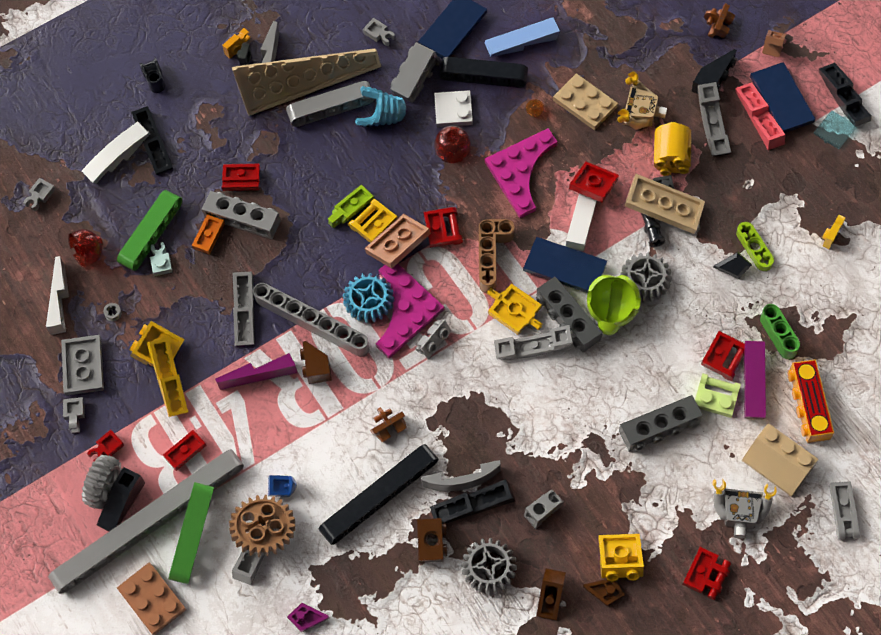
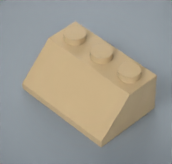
[742,423,818,497]

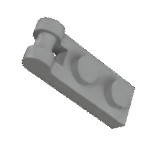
[829,481,860,540]

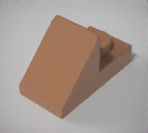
[762,30,786,57]

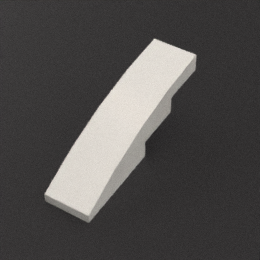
[82,122,150,184]

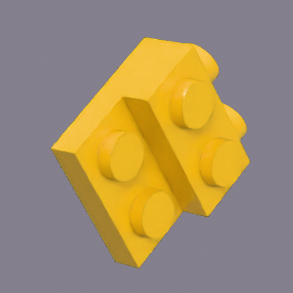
[129,321,185,367]
[598,534,644,581]

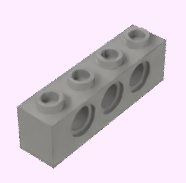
[202,191,281,239]

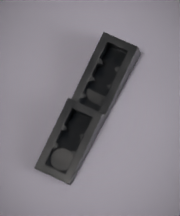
[131,106,173,175]
[430,479,515,524]

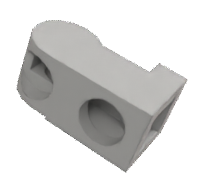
[524,490,564,529]

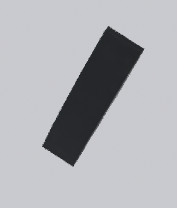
[819,63,872,127]

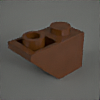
[300,341,332,384]

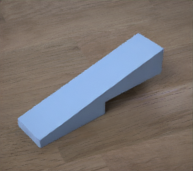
[485,17,560,57]

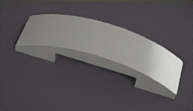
[698,82,731,156]
[494,325,573,360]
[421,460,501,491]

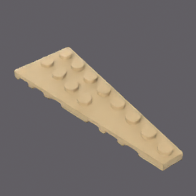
[232,49,381,116]

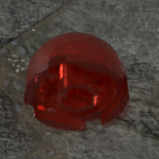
[434,126,471,163]
[68,229,103,267]

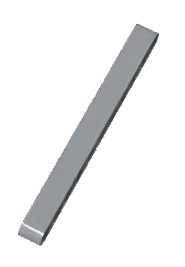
[48,449,244,594]

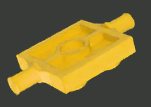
[487,283,543,335]

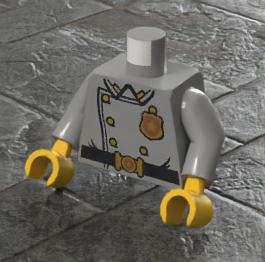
[712,479,777,538]

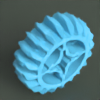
[343,273,394,323]

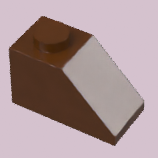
[536,568,566,620]

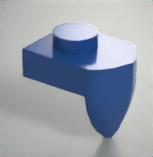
[268,475,297,497]

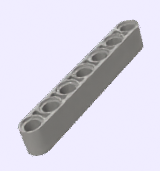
[253,283,370,357]

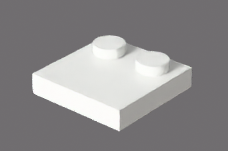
[434,90,473,127]

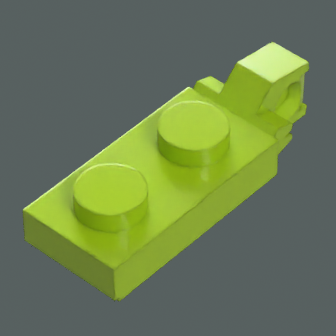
[328,185,374,228]

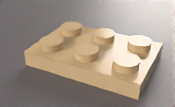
[553,73,618,130]

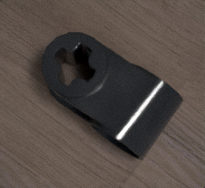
[139,58,165,93]

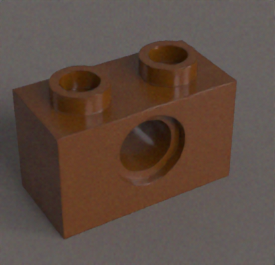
[417,518,447,563]

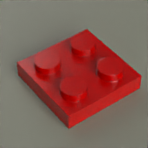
[569,161,619,202]

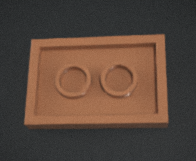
[364,214,431,269]
[117,562,187,635]

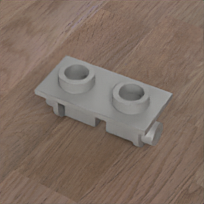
[415,319,451,360]

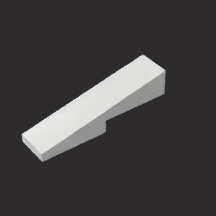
[566,193,597,251]
[46,256,69,335]

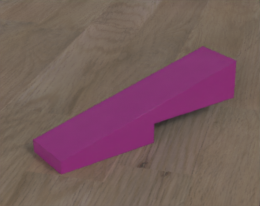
[744,341,766,419]
[215,353,298,390]

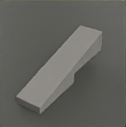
[261,21,280,63]
[233,271,255,346]
[232,512,276,585]

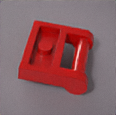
[424,207,463,248]
[701,331,745,381]

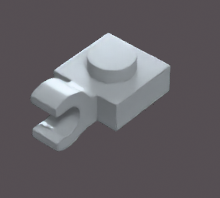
[63,397,85,434]

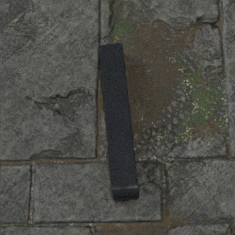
[318,444,439,545]

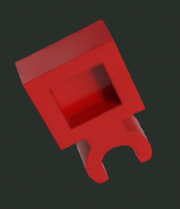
[87,430,124,461]

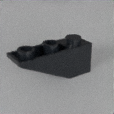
[691,49,737,94]
[96,467,145,532]

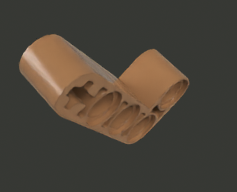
[479,219,515,293]

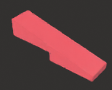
[735,82,785,150]

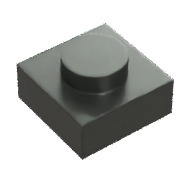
[237,43,252,66]

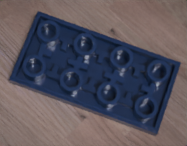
[418,0,487,59]
[750,62,815,133]
[523,237,608,293]

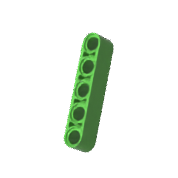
[117,190,182,271]
[168,482,214,584]

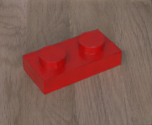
[163,430,207,471]

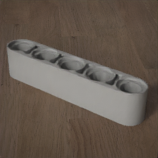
[286,81,375,127]

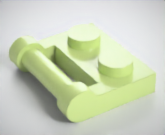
[695,373,741,418]

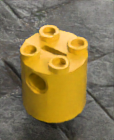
[654,122,692,176]

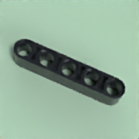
[439,57,528,88]

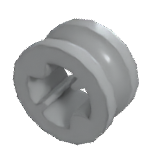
[103,303,122,322]

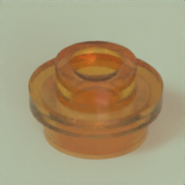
[526,99,544,117]

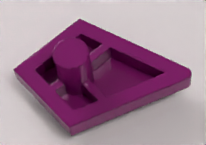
[287,603,329,632]

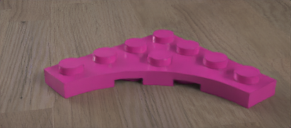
[485,128,557,218]
[375,264,444,359]

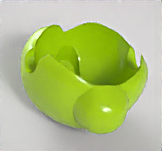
[587,275,641,335]

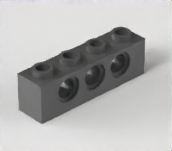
[536,277,602,352]
[619,395,703,451]

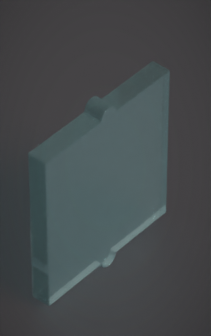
[814,110,857,149]

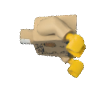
[617,72,667,130]

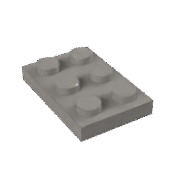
[61,335,104,396]

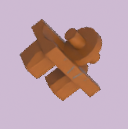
[704,3,735,38]
[370,407,407,443]

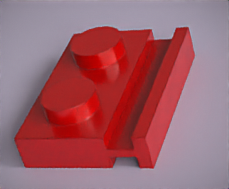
[222,164,260,191]

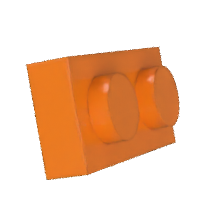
[192,215,225,255]

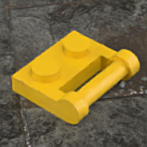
[348,199,398,243]

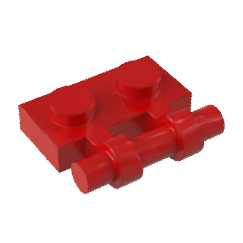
[682,547,732,600]

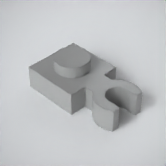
[363,18,395,46]
[24,178,56,211]

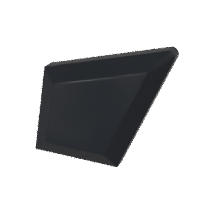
[713,252,752,279]

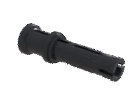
[641,213,665,247]

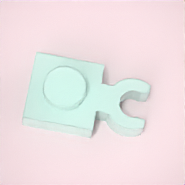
[150,242,173,276]

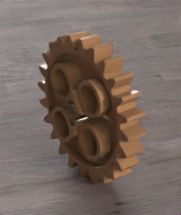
[229,495,296,557]

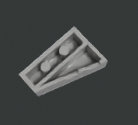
[390,42,441,103]

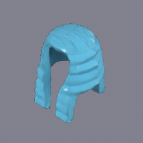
[355,86,406,127]

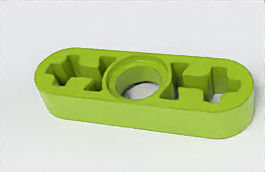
[736,222,774,271]

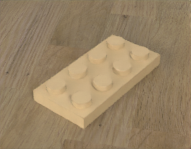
[625,174,705,234]

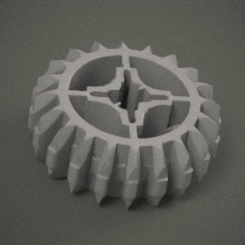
[620,252,672,302]
[82,455,122,509]
[461,538,517,594]

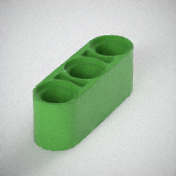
[760,304,800,360]

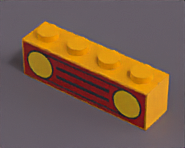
[787,360,834,443]

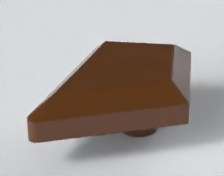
[583,579,625,606]

